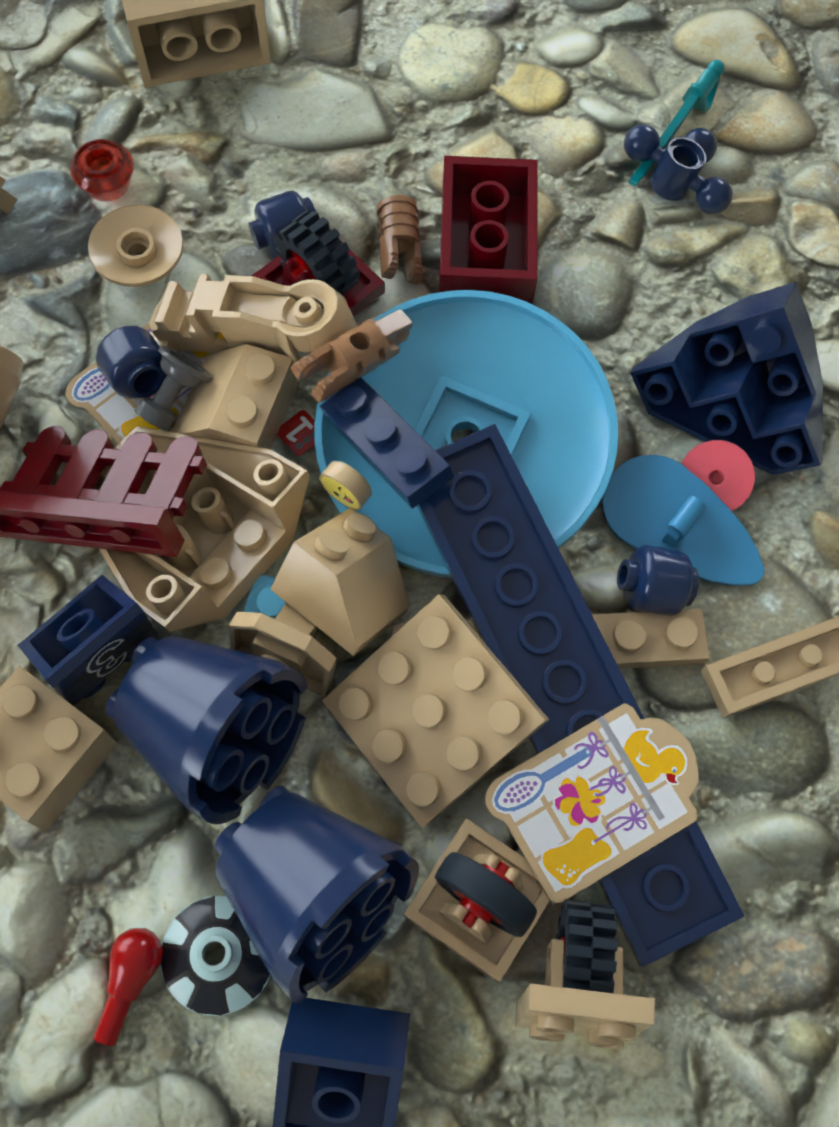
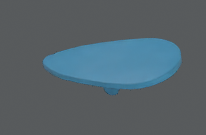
[602,455,764,586]

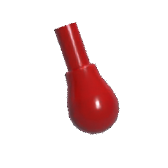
[93,928,163,1046]

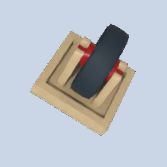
[403,818,550,983]

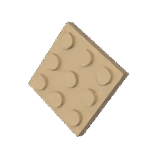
[322,594,549,828]

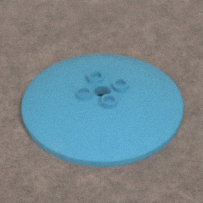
[314,290,618,578]

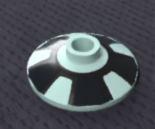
[160,896,271,1016]

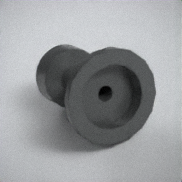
[134,345,213,431]

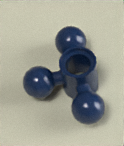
[624,124,733,214]

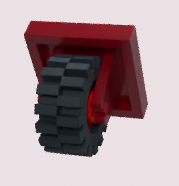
[251,210,385,317]

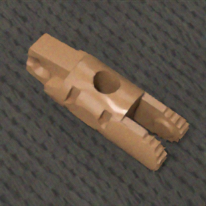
[290,309,413,403]

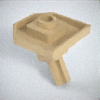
[229,603,336,697]

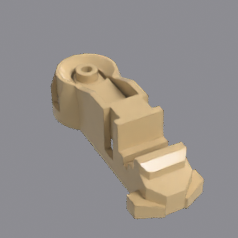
[149,274,357,371]

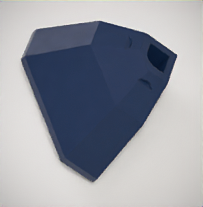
[630,282,823,475]

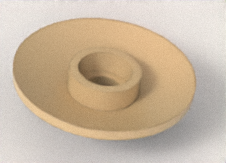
[88,205,183,287]

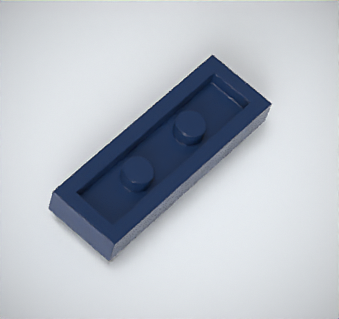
[320,378,454,509]

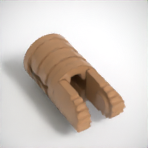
[377,195,423,284]

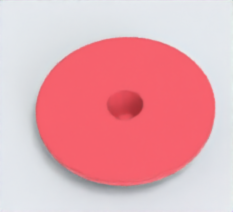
[682,440,755,511]

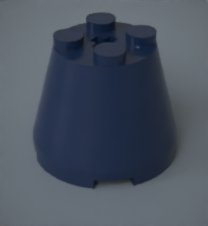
[105,636,308,824]
[214,786,419,1004]

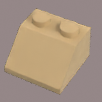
[172,344,297,449]
[270,508,410,656]

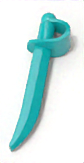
[628,59,725,186]

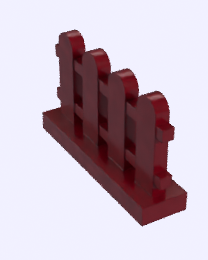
[0,426,207,557]

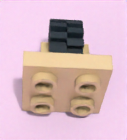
[515,900,655,1049]

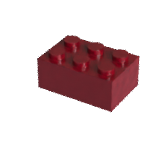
[438,156,538,305]

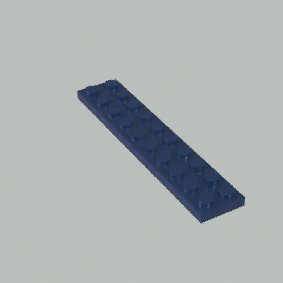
[417,424,745,967]

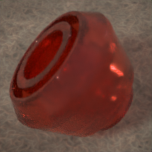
[70,139,134,202]

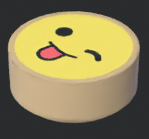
[319,461,372,510]

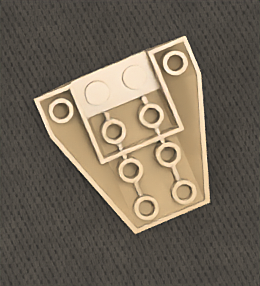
[93,426,310,632]

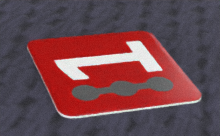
[277,410,315,456]

